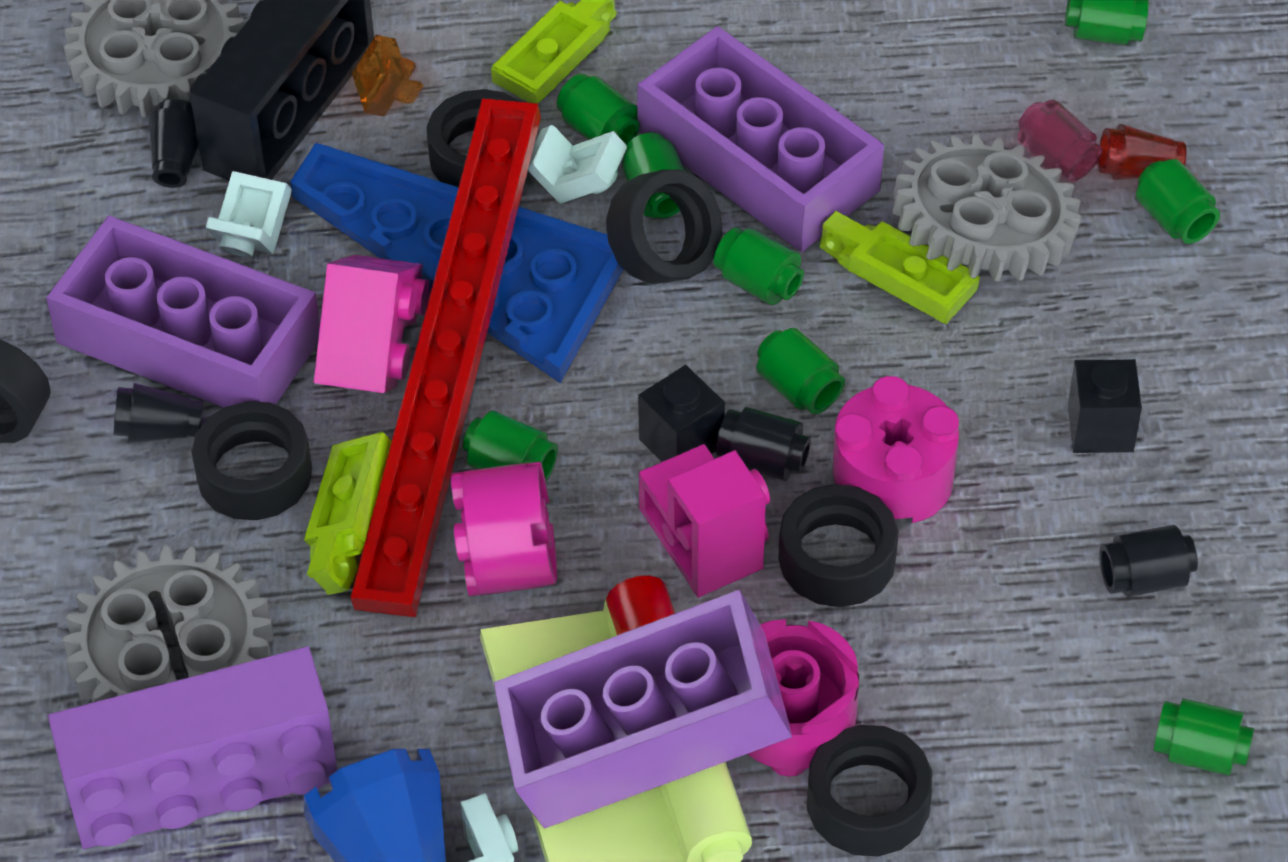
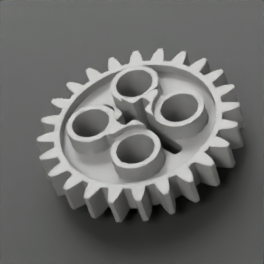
[64,0,244,118]
[892,134,1082,281]
[63,546,274,702]

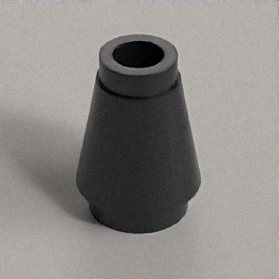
[149,99,199,188]
[113,383,203,443]

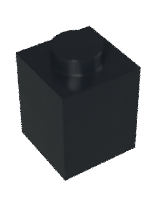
[1068,359,1142,453]
[638,364,725,462]

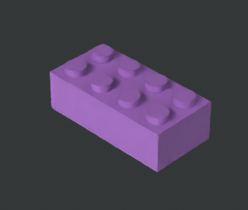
[637,26,884,253]
[46,215,320,408]
[494,589,792,829]
[47,646,337,849]

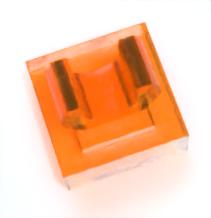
[352,35,423,117]

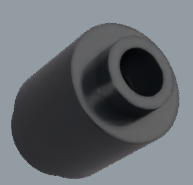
[716,407,811,481]
[1099,524,1198,597]

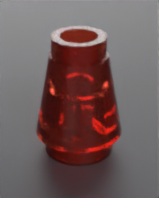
[1098,124,1187,181]

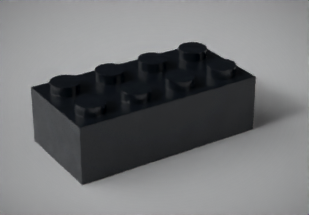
[189,0,375,181]

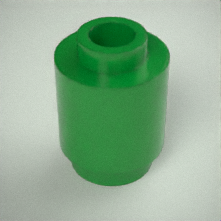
[1065,0,1149,46]
[556,74,640,145]
[622,132,685,218]
[1136,159,1220,244]
[713,226,804,305]
[756,328,845,415]
[463,410,558,481]
[1154,698,1254,776]

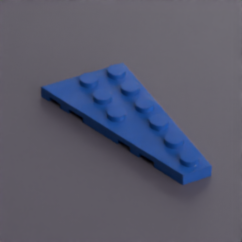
[290,143,624,383]

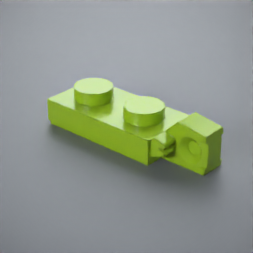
[491,0,617,104]
[820,211,980,324]
[304,432,392,595]

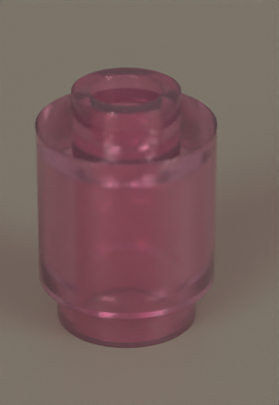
[1017,99,1102,182]

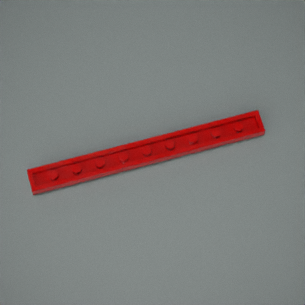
[350,98,541,617]

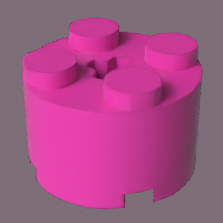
[832,376,959,523]
[451,462,558,596]
[748,619,859,777]

